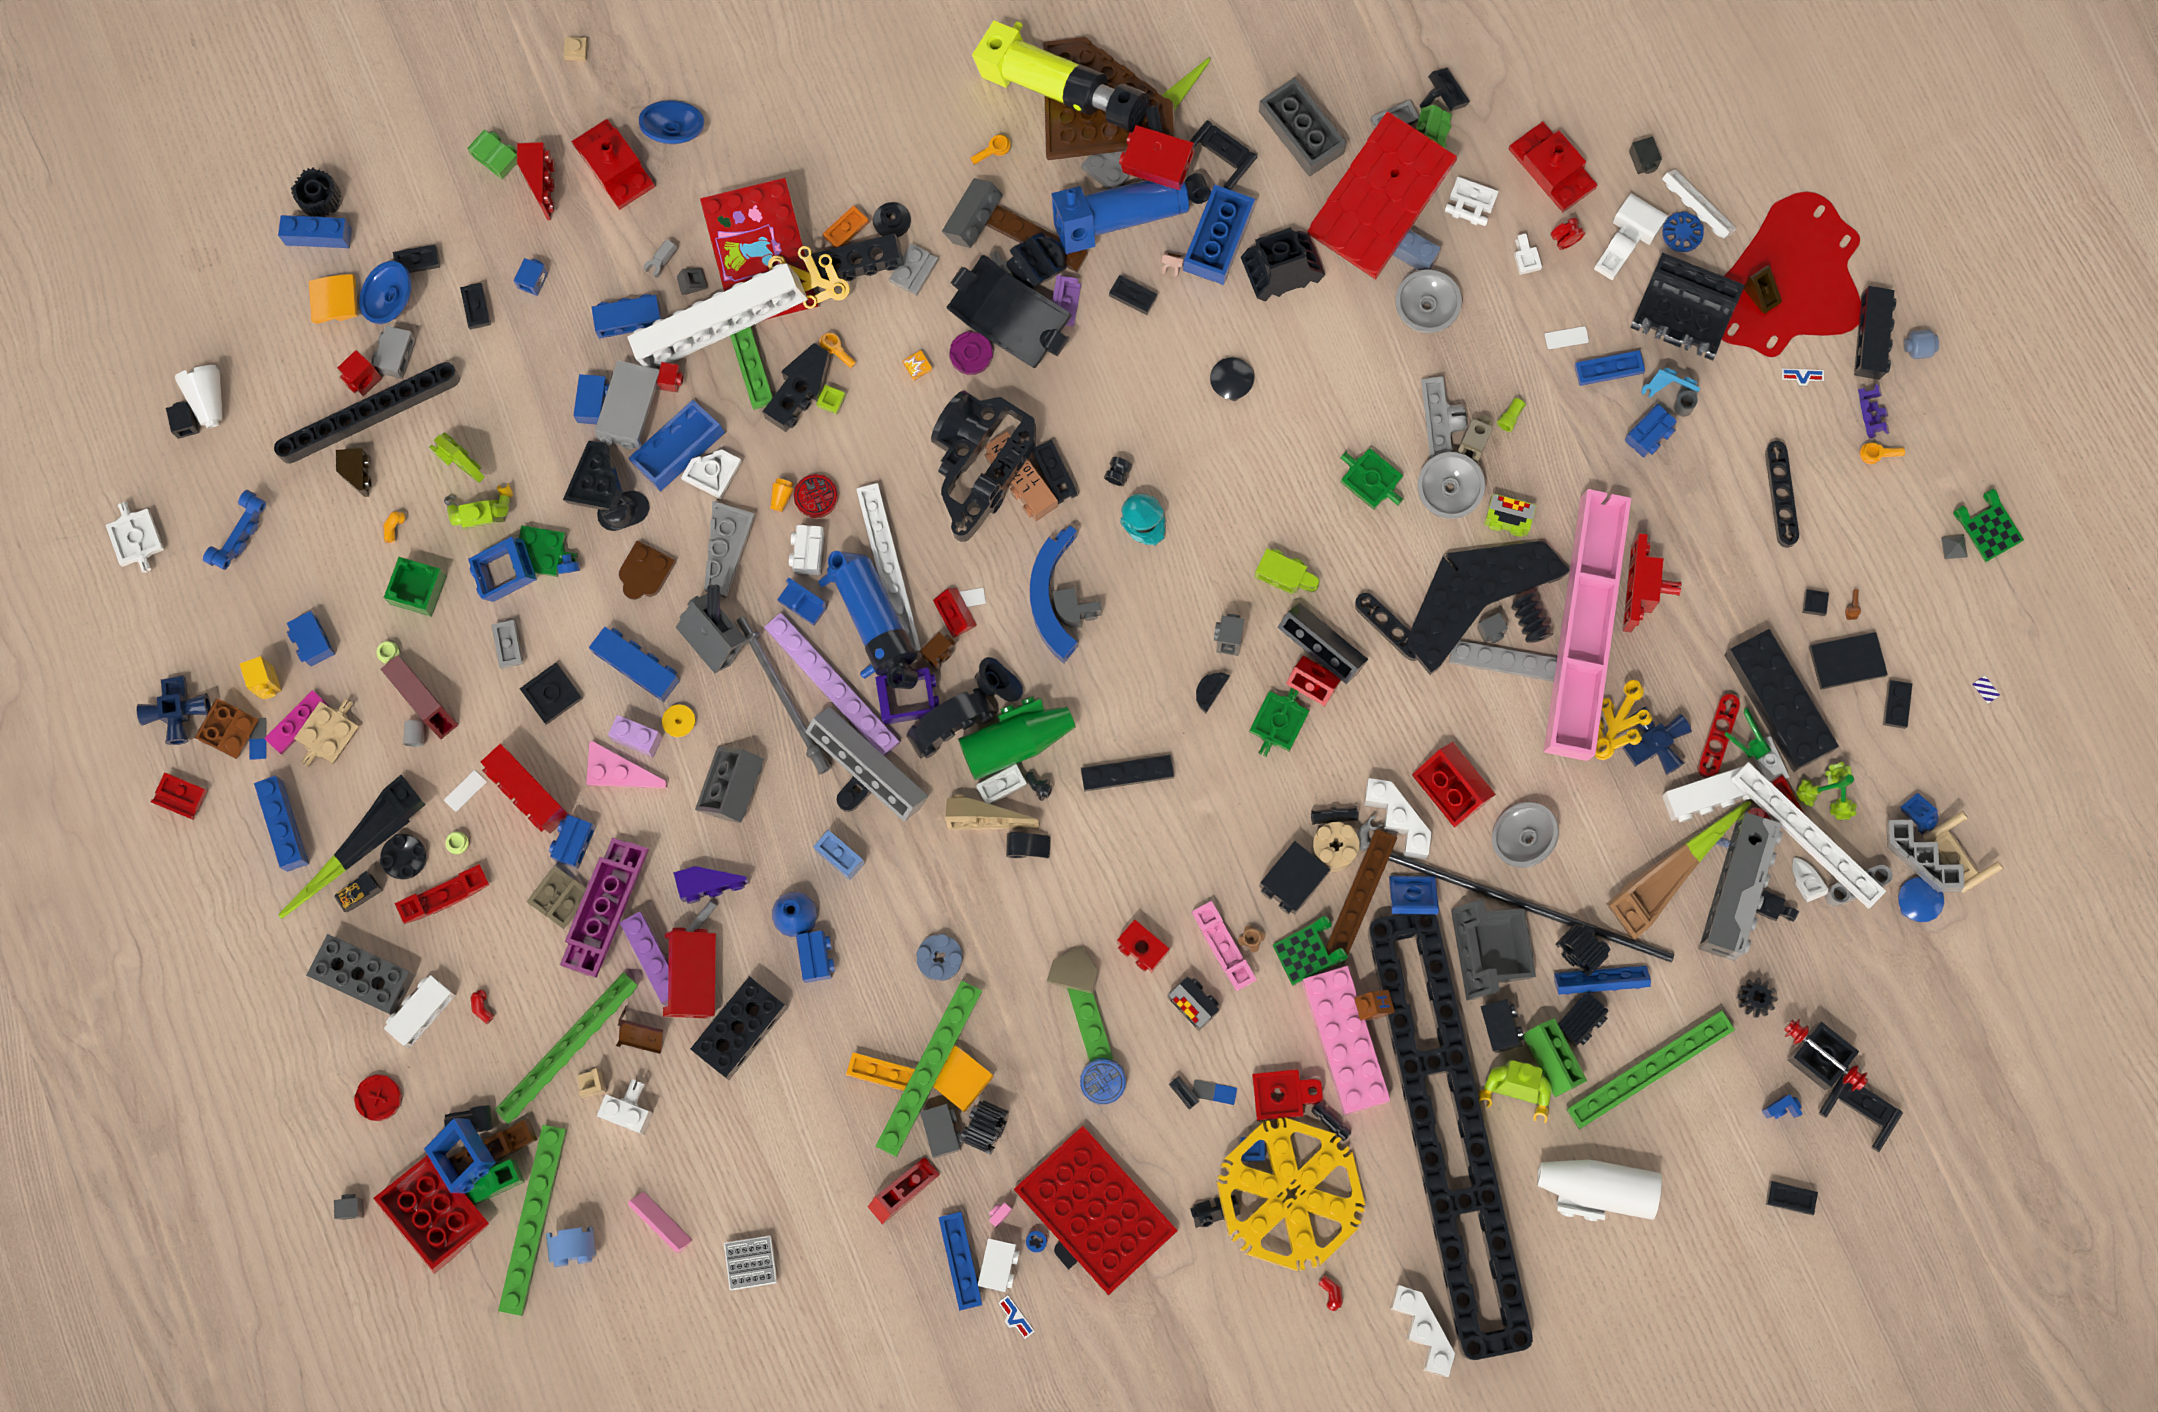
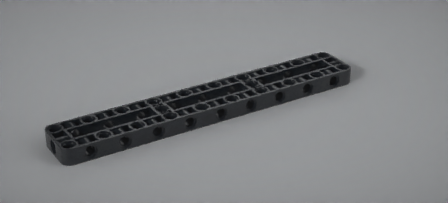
[1368,914,1533,1360]

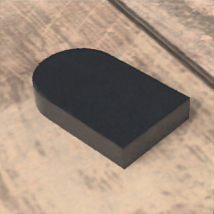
[1054,1242,1078,1270]

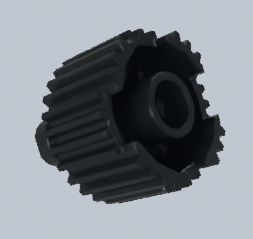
[291,167,341,217]
[1555,924,1611,977]
[960,1100,1009,1155]

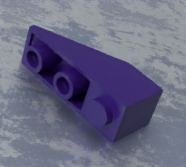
[673,866,749,904]

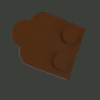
[619,541,677,600]

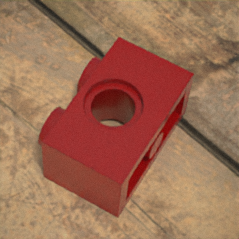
[337,350,382,397]
[1286,656,1341,707]
[1117,919,1170,973]

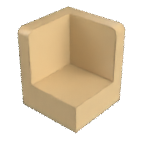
[577,1067,606,1099]

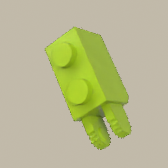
[1254,548,1319,594]

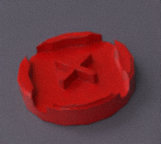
[354,1074,402,1122]

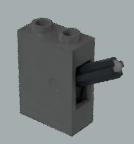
[676,584,747,674]

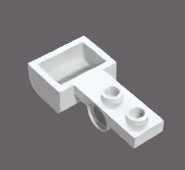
[1594,193,1668,280]

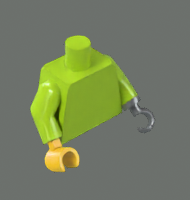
[444,483,513,530]

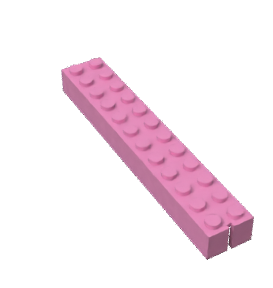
[1543,489,1631,761]

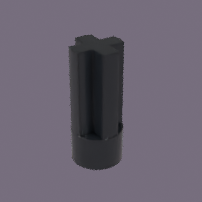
[1169,1076,1200,1110]

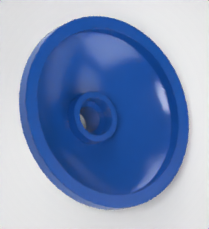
[639,100,704,144]
[359,261,412,324]

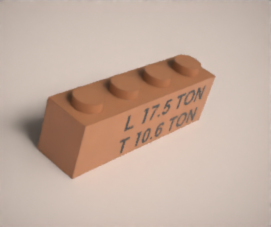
[984,431,1058,521]

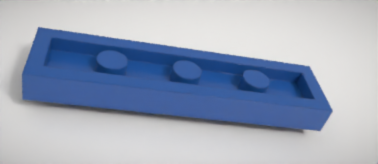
[1554,966,1651,995]
[938,1212,983,1311]

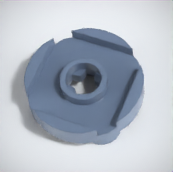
[916,934,962,981]

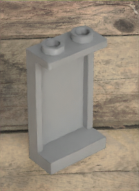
[595,360,659,449]

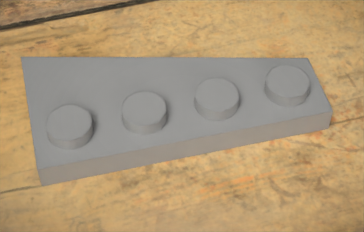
[704,501,755,598]

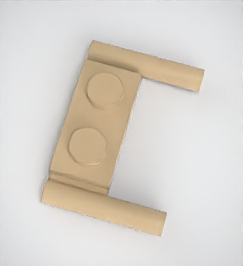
[1924,811,2003,893]

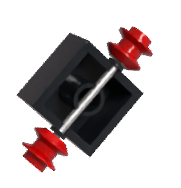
[1784,1019,1868,1091]

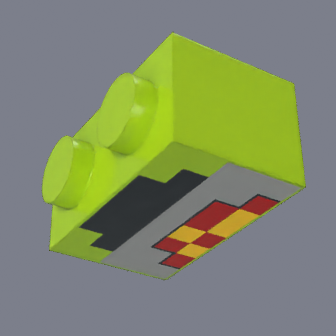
[1484,494,1536,537]

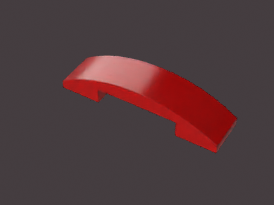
[394,864,489,924]

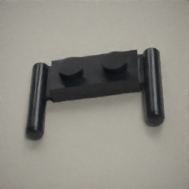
[1189,120,1257,190]

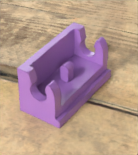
[1052,275,1081,327]

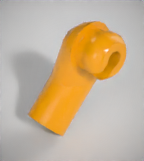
[383,511,405,543]

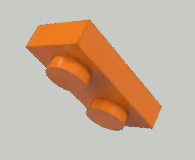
[822,205,869,248]

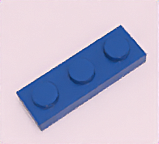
[1574,350,1645,386]

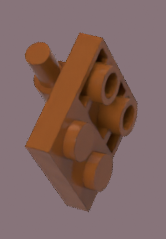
[194,698,258,759]

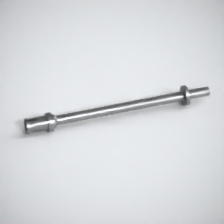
[737,616,832,775]

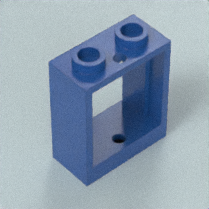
[468,537,537,602]
[424,1118,496,1193]

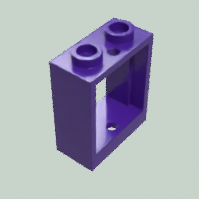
[875,668,940,725]

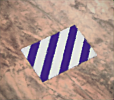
[1973,676,2000,704]

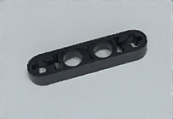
[1355,593,1417,661]

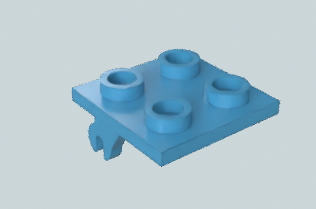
[1641,367,1700,398]

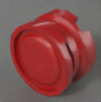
[1550,218,1586,250]

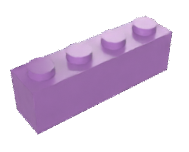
[619,912,668,1006]

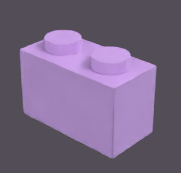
[608,715,663,757]

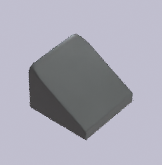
[677,268,707,295]

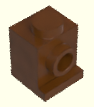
[920,632,956,671]

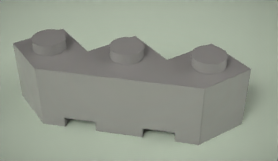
[1886,820,1964,892]

